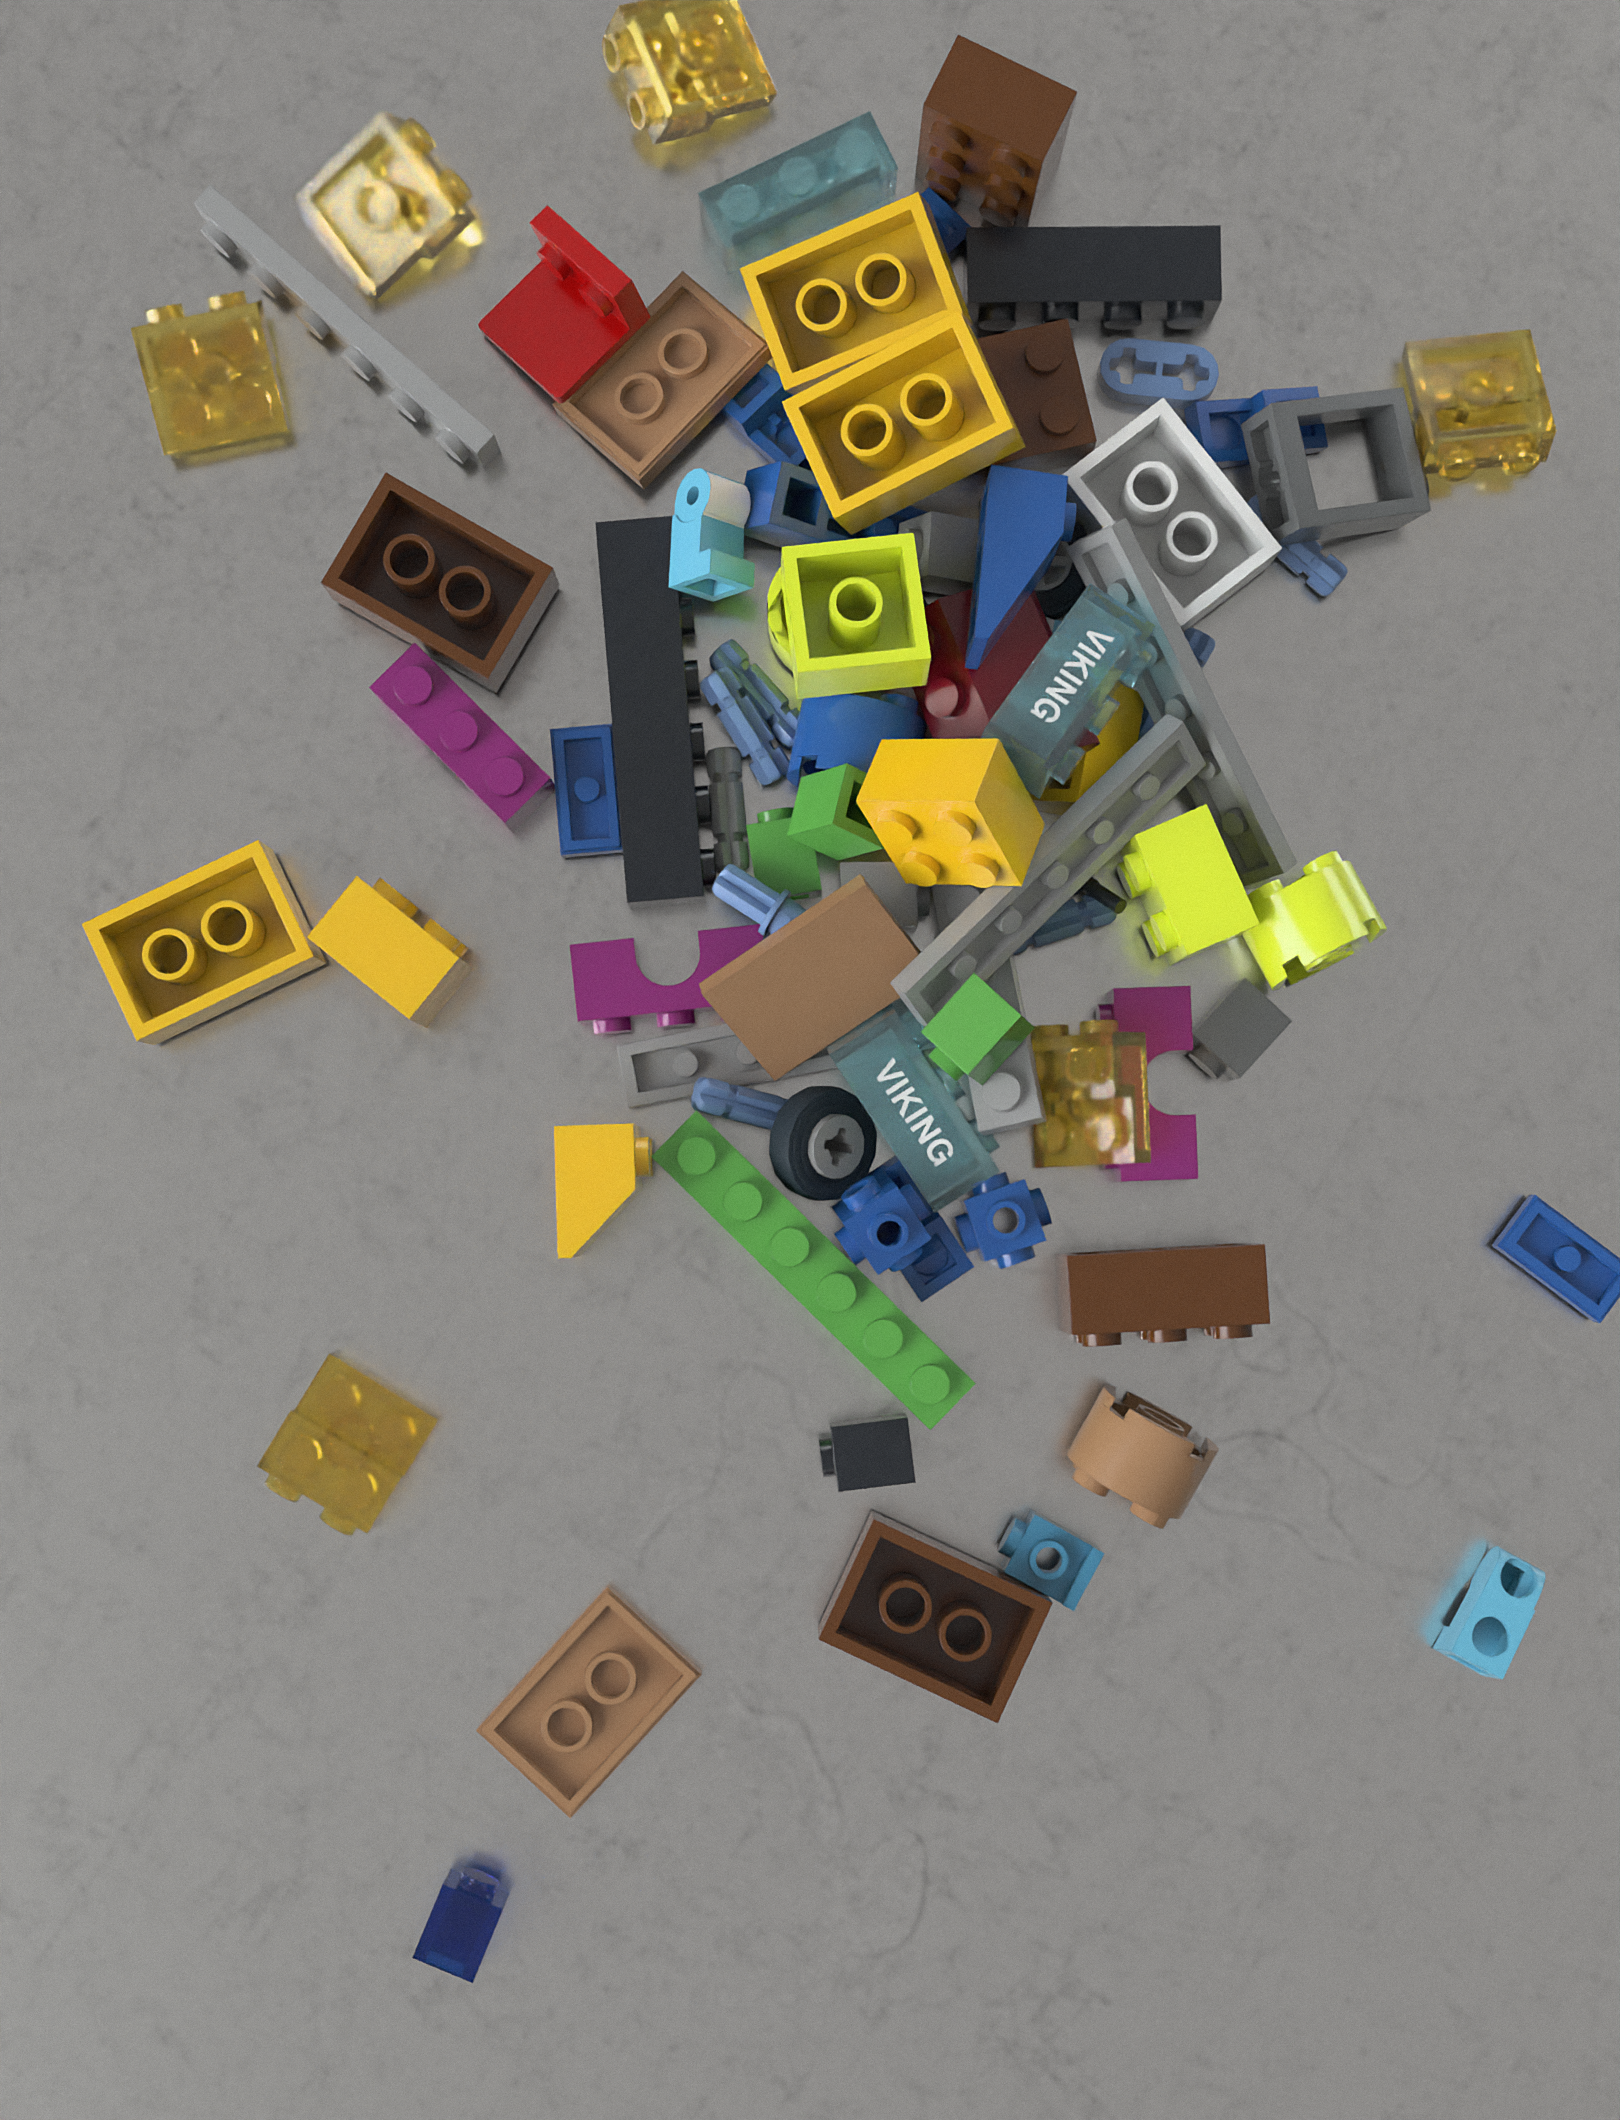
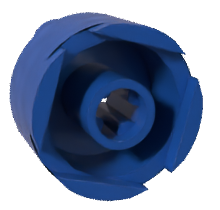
[786,693,927,787]

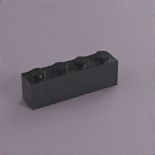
[963,225,1222,331]

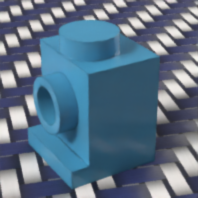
[997,1509,1105,1611]

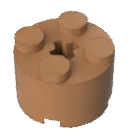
[1067,1385,1219,1529]

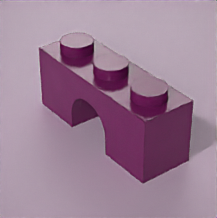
[369,642,555,833]
[569,924,763,1035]
[1096,986,1198,1182]

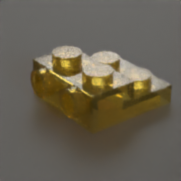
[602,0,778,145]
[294,112,476,299]
[131,290,290,456]
[1402,329,1557,482]
[1030,1020,1151,1168]
[257,1352,441,1536]

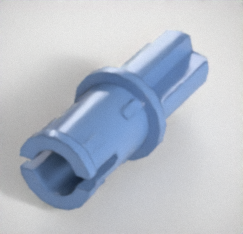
[712,864,806,936]

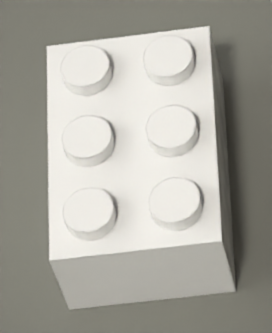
[1062,398,1282,632]

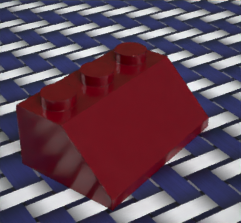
[912,589,1100,789]

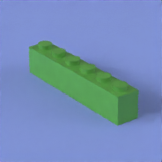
[651,1110,976,1430]

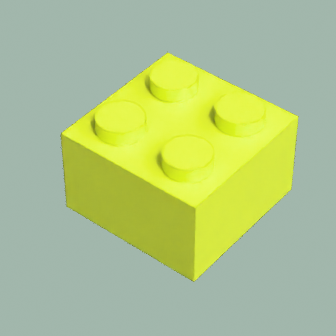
[781,533,931,699]
[1116,804,1260,966]

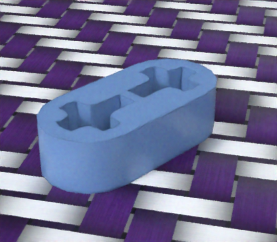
[1097,338,1219,409]

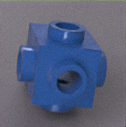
[831,1171,932,1275]
[954,1171,1052,1269]

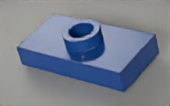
[550,724,623,858]
[1492,1195,1620,1323]

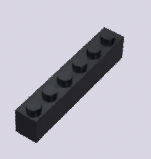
[595,516,716,910]

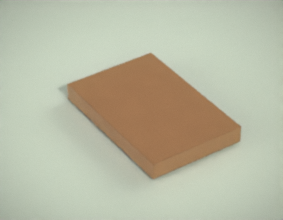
[553,271,772,489]
[699,874,921,1081]
[476,1584,702,1819]

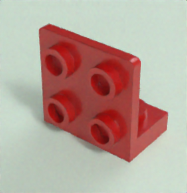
[478,205,651,403]

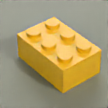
[740,192,973,395]
[782,310,1026,535]
[82,840,326,1045]

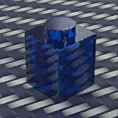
[412,1868,510,1983]

